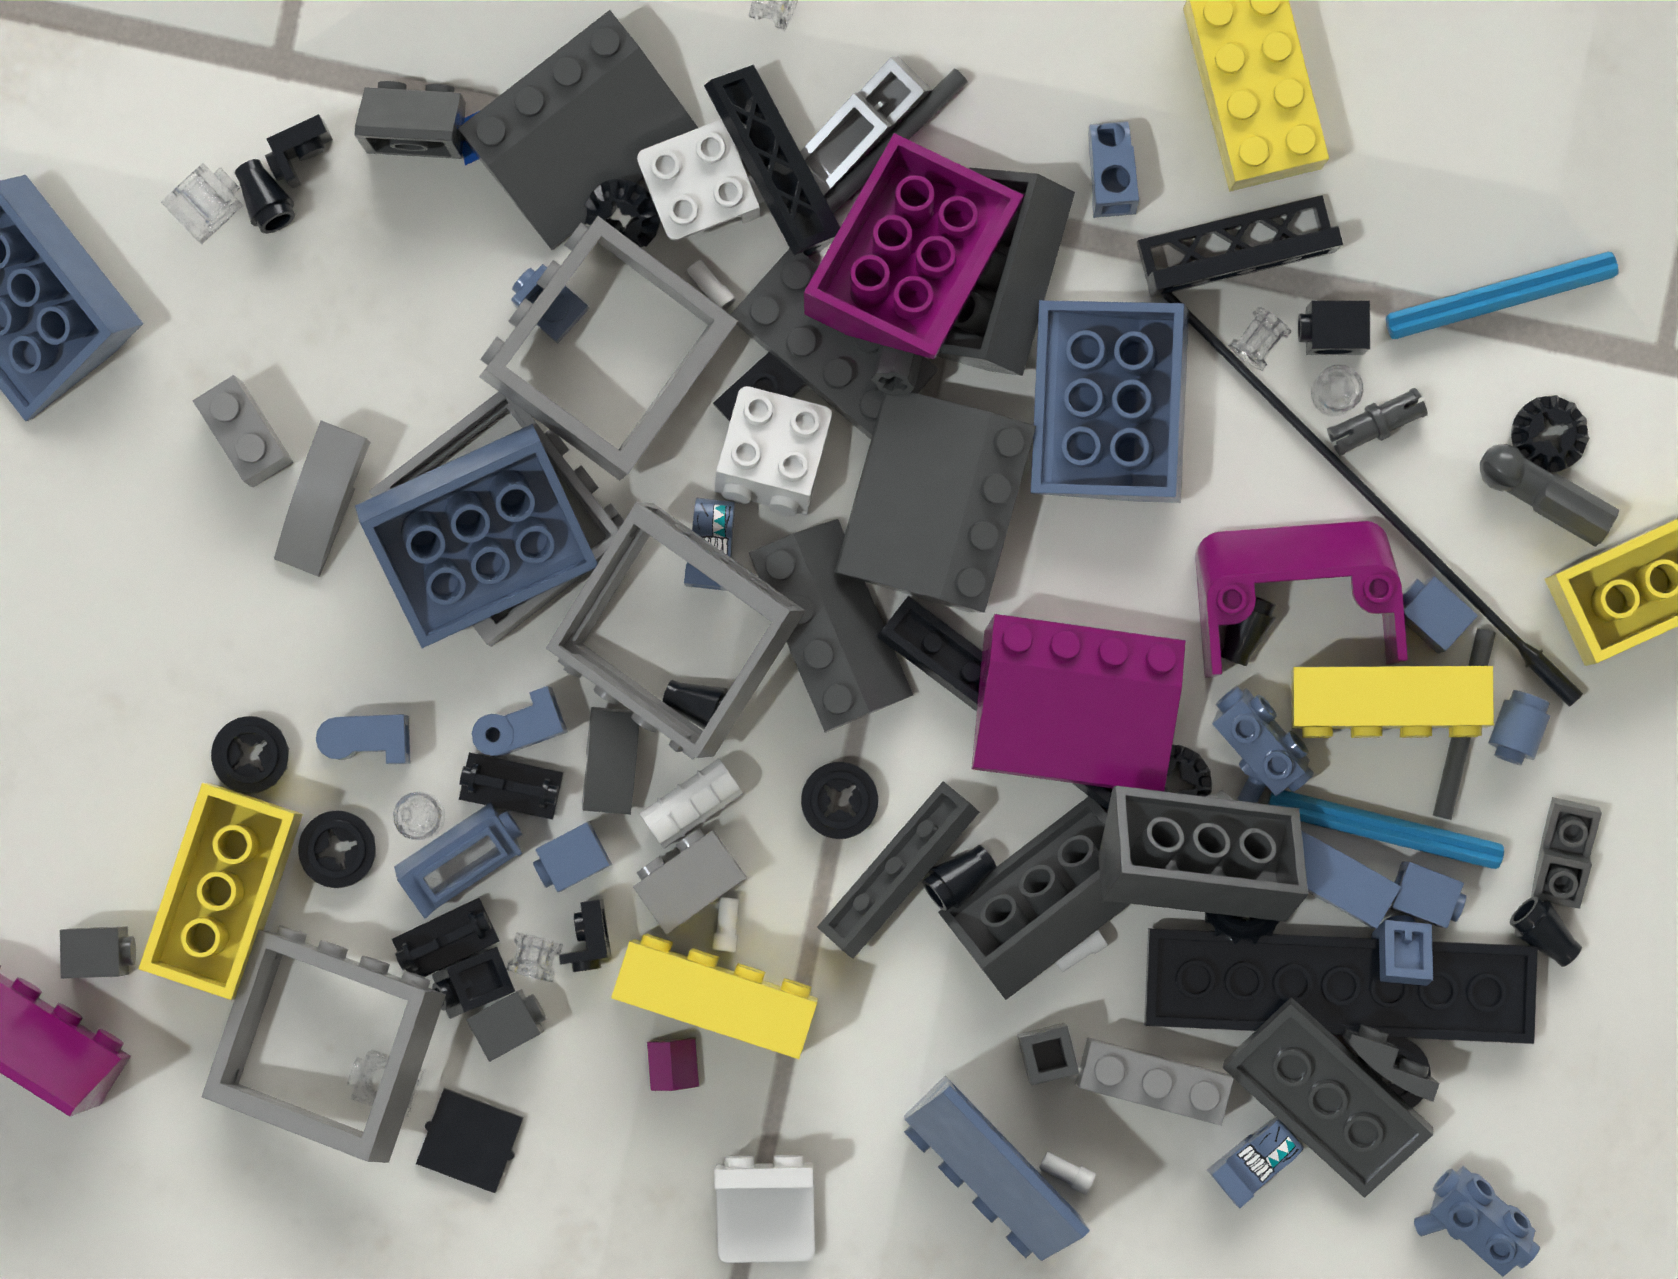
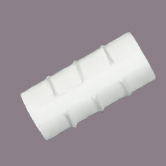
[639,759,743,849]

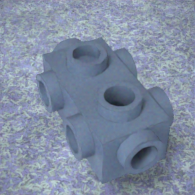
[1212,686,1314,803]
[1414,1166,1540,1277]

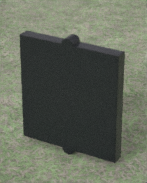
[416,1088,524,1193]

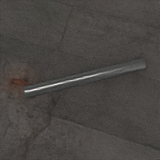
[824,68,968,214]
[1433,628,1496,820]

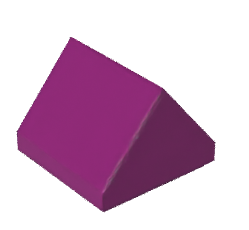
[647,1038,699,1091]

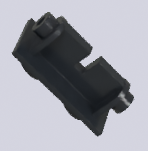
[459,752,563,820]
[392,898,500,977]

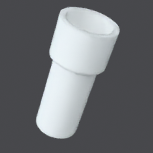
[687,259,736,310]
[712,897,739,952]
[1056,930,1108,972]
[1039,1151,1096,1195]

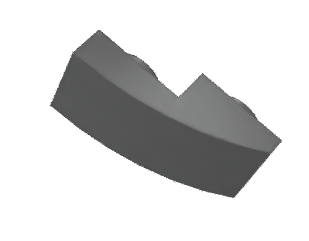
[582,707,639,815]
[1531,797,1602,909]
[1343,1025,1440,1102]

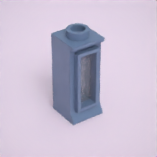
[394,802,523,919]

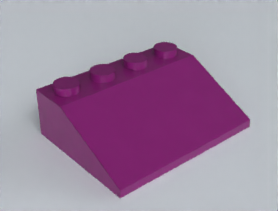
[804,133,1024,360]
[971,614,1186,792]
[0,965,131,1117]

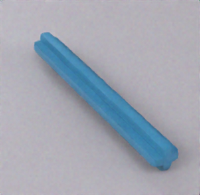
[1386,251,1619,339]
[1268,790,1504,869]

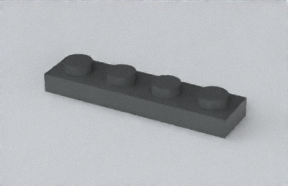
[817,781,980,959]

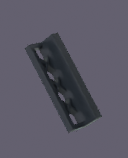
[704,65,840,257]
[1136,195,1343,297]

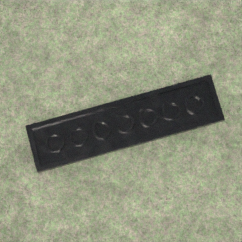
[1144,928,1538,1044]

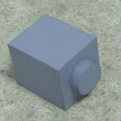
[1402,576,1478,654]
[533,822,612,892]
[1389,861,1466,928]

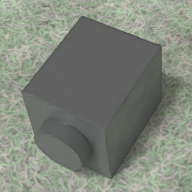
[60,926,136,979]
[466,989,547,1062]
[1017,1023,1079,1085]

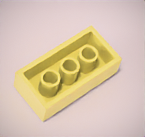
[1183,0,1329,192]
[1544,518,1678,666]
[1291,666,1494,738]
[138,783,303,1000]
[611,933,818,1059]

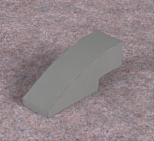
[800,57,932,196]
[274,420,371,577]

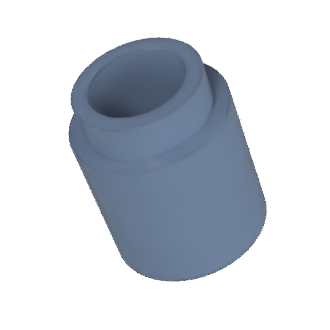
[1488,690,1550,765]

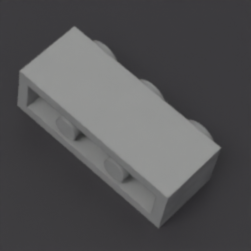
[1076,1037,1234,1126]

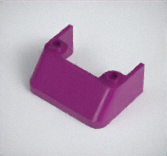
[1195,521,1408,678]

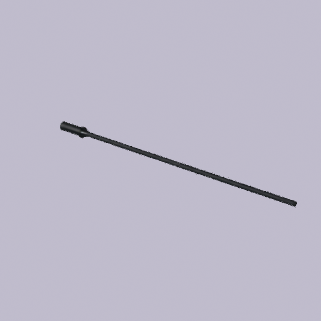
[1163,293,1583,707]

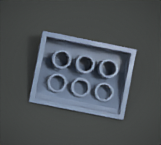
[0,175,143,421]
[1031,300,1189,503]
[355,424,598,648]
[904,1076,1090,1261]

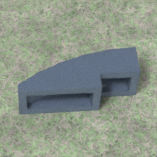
[1302,831,1401,929]

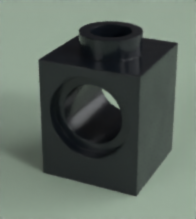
[1298,301,1370,355]

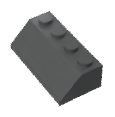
[937,167,1075,376]
[749,519,913,733]
[1099,786,1308,922]
[938,796,1130,1000]

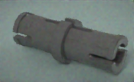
[1327,388,1428,456]

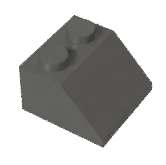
[354,81,466,159]

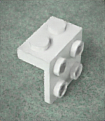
[637,119,765,241]
[714,386,832,516]
[714,1155,815,1263]

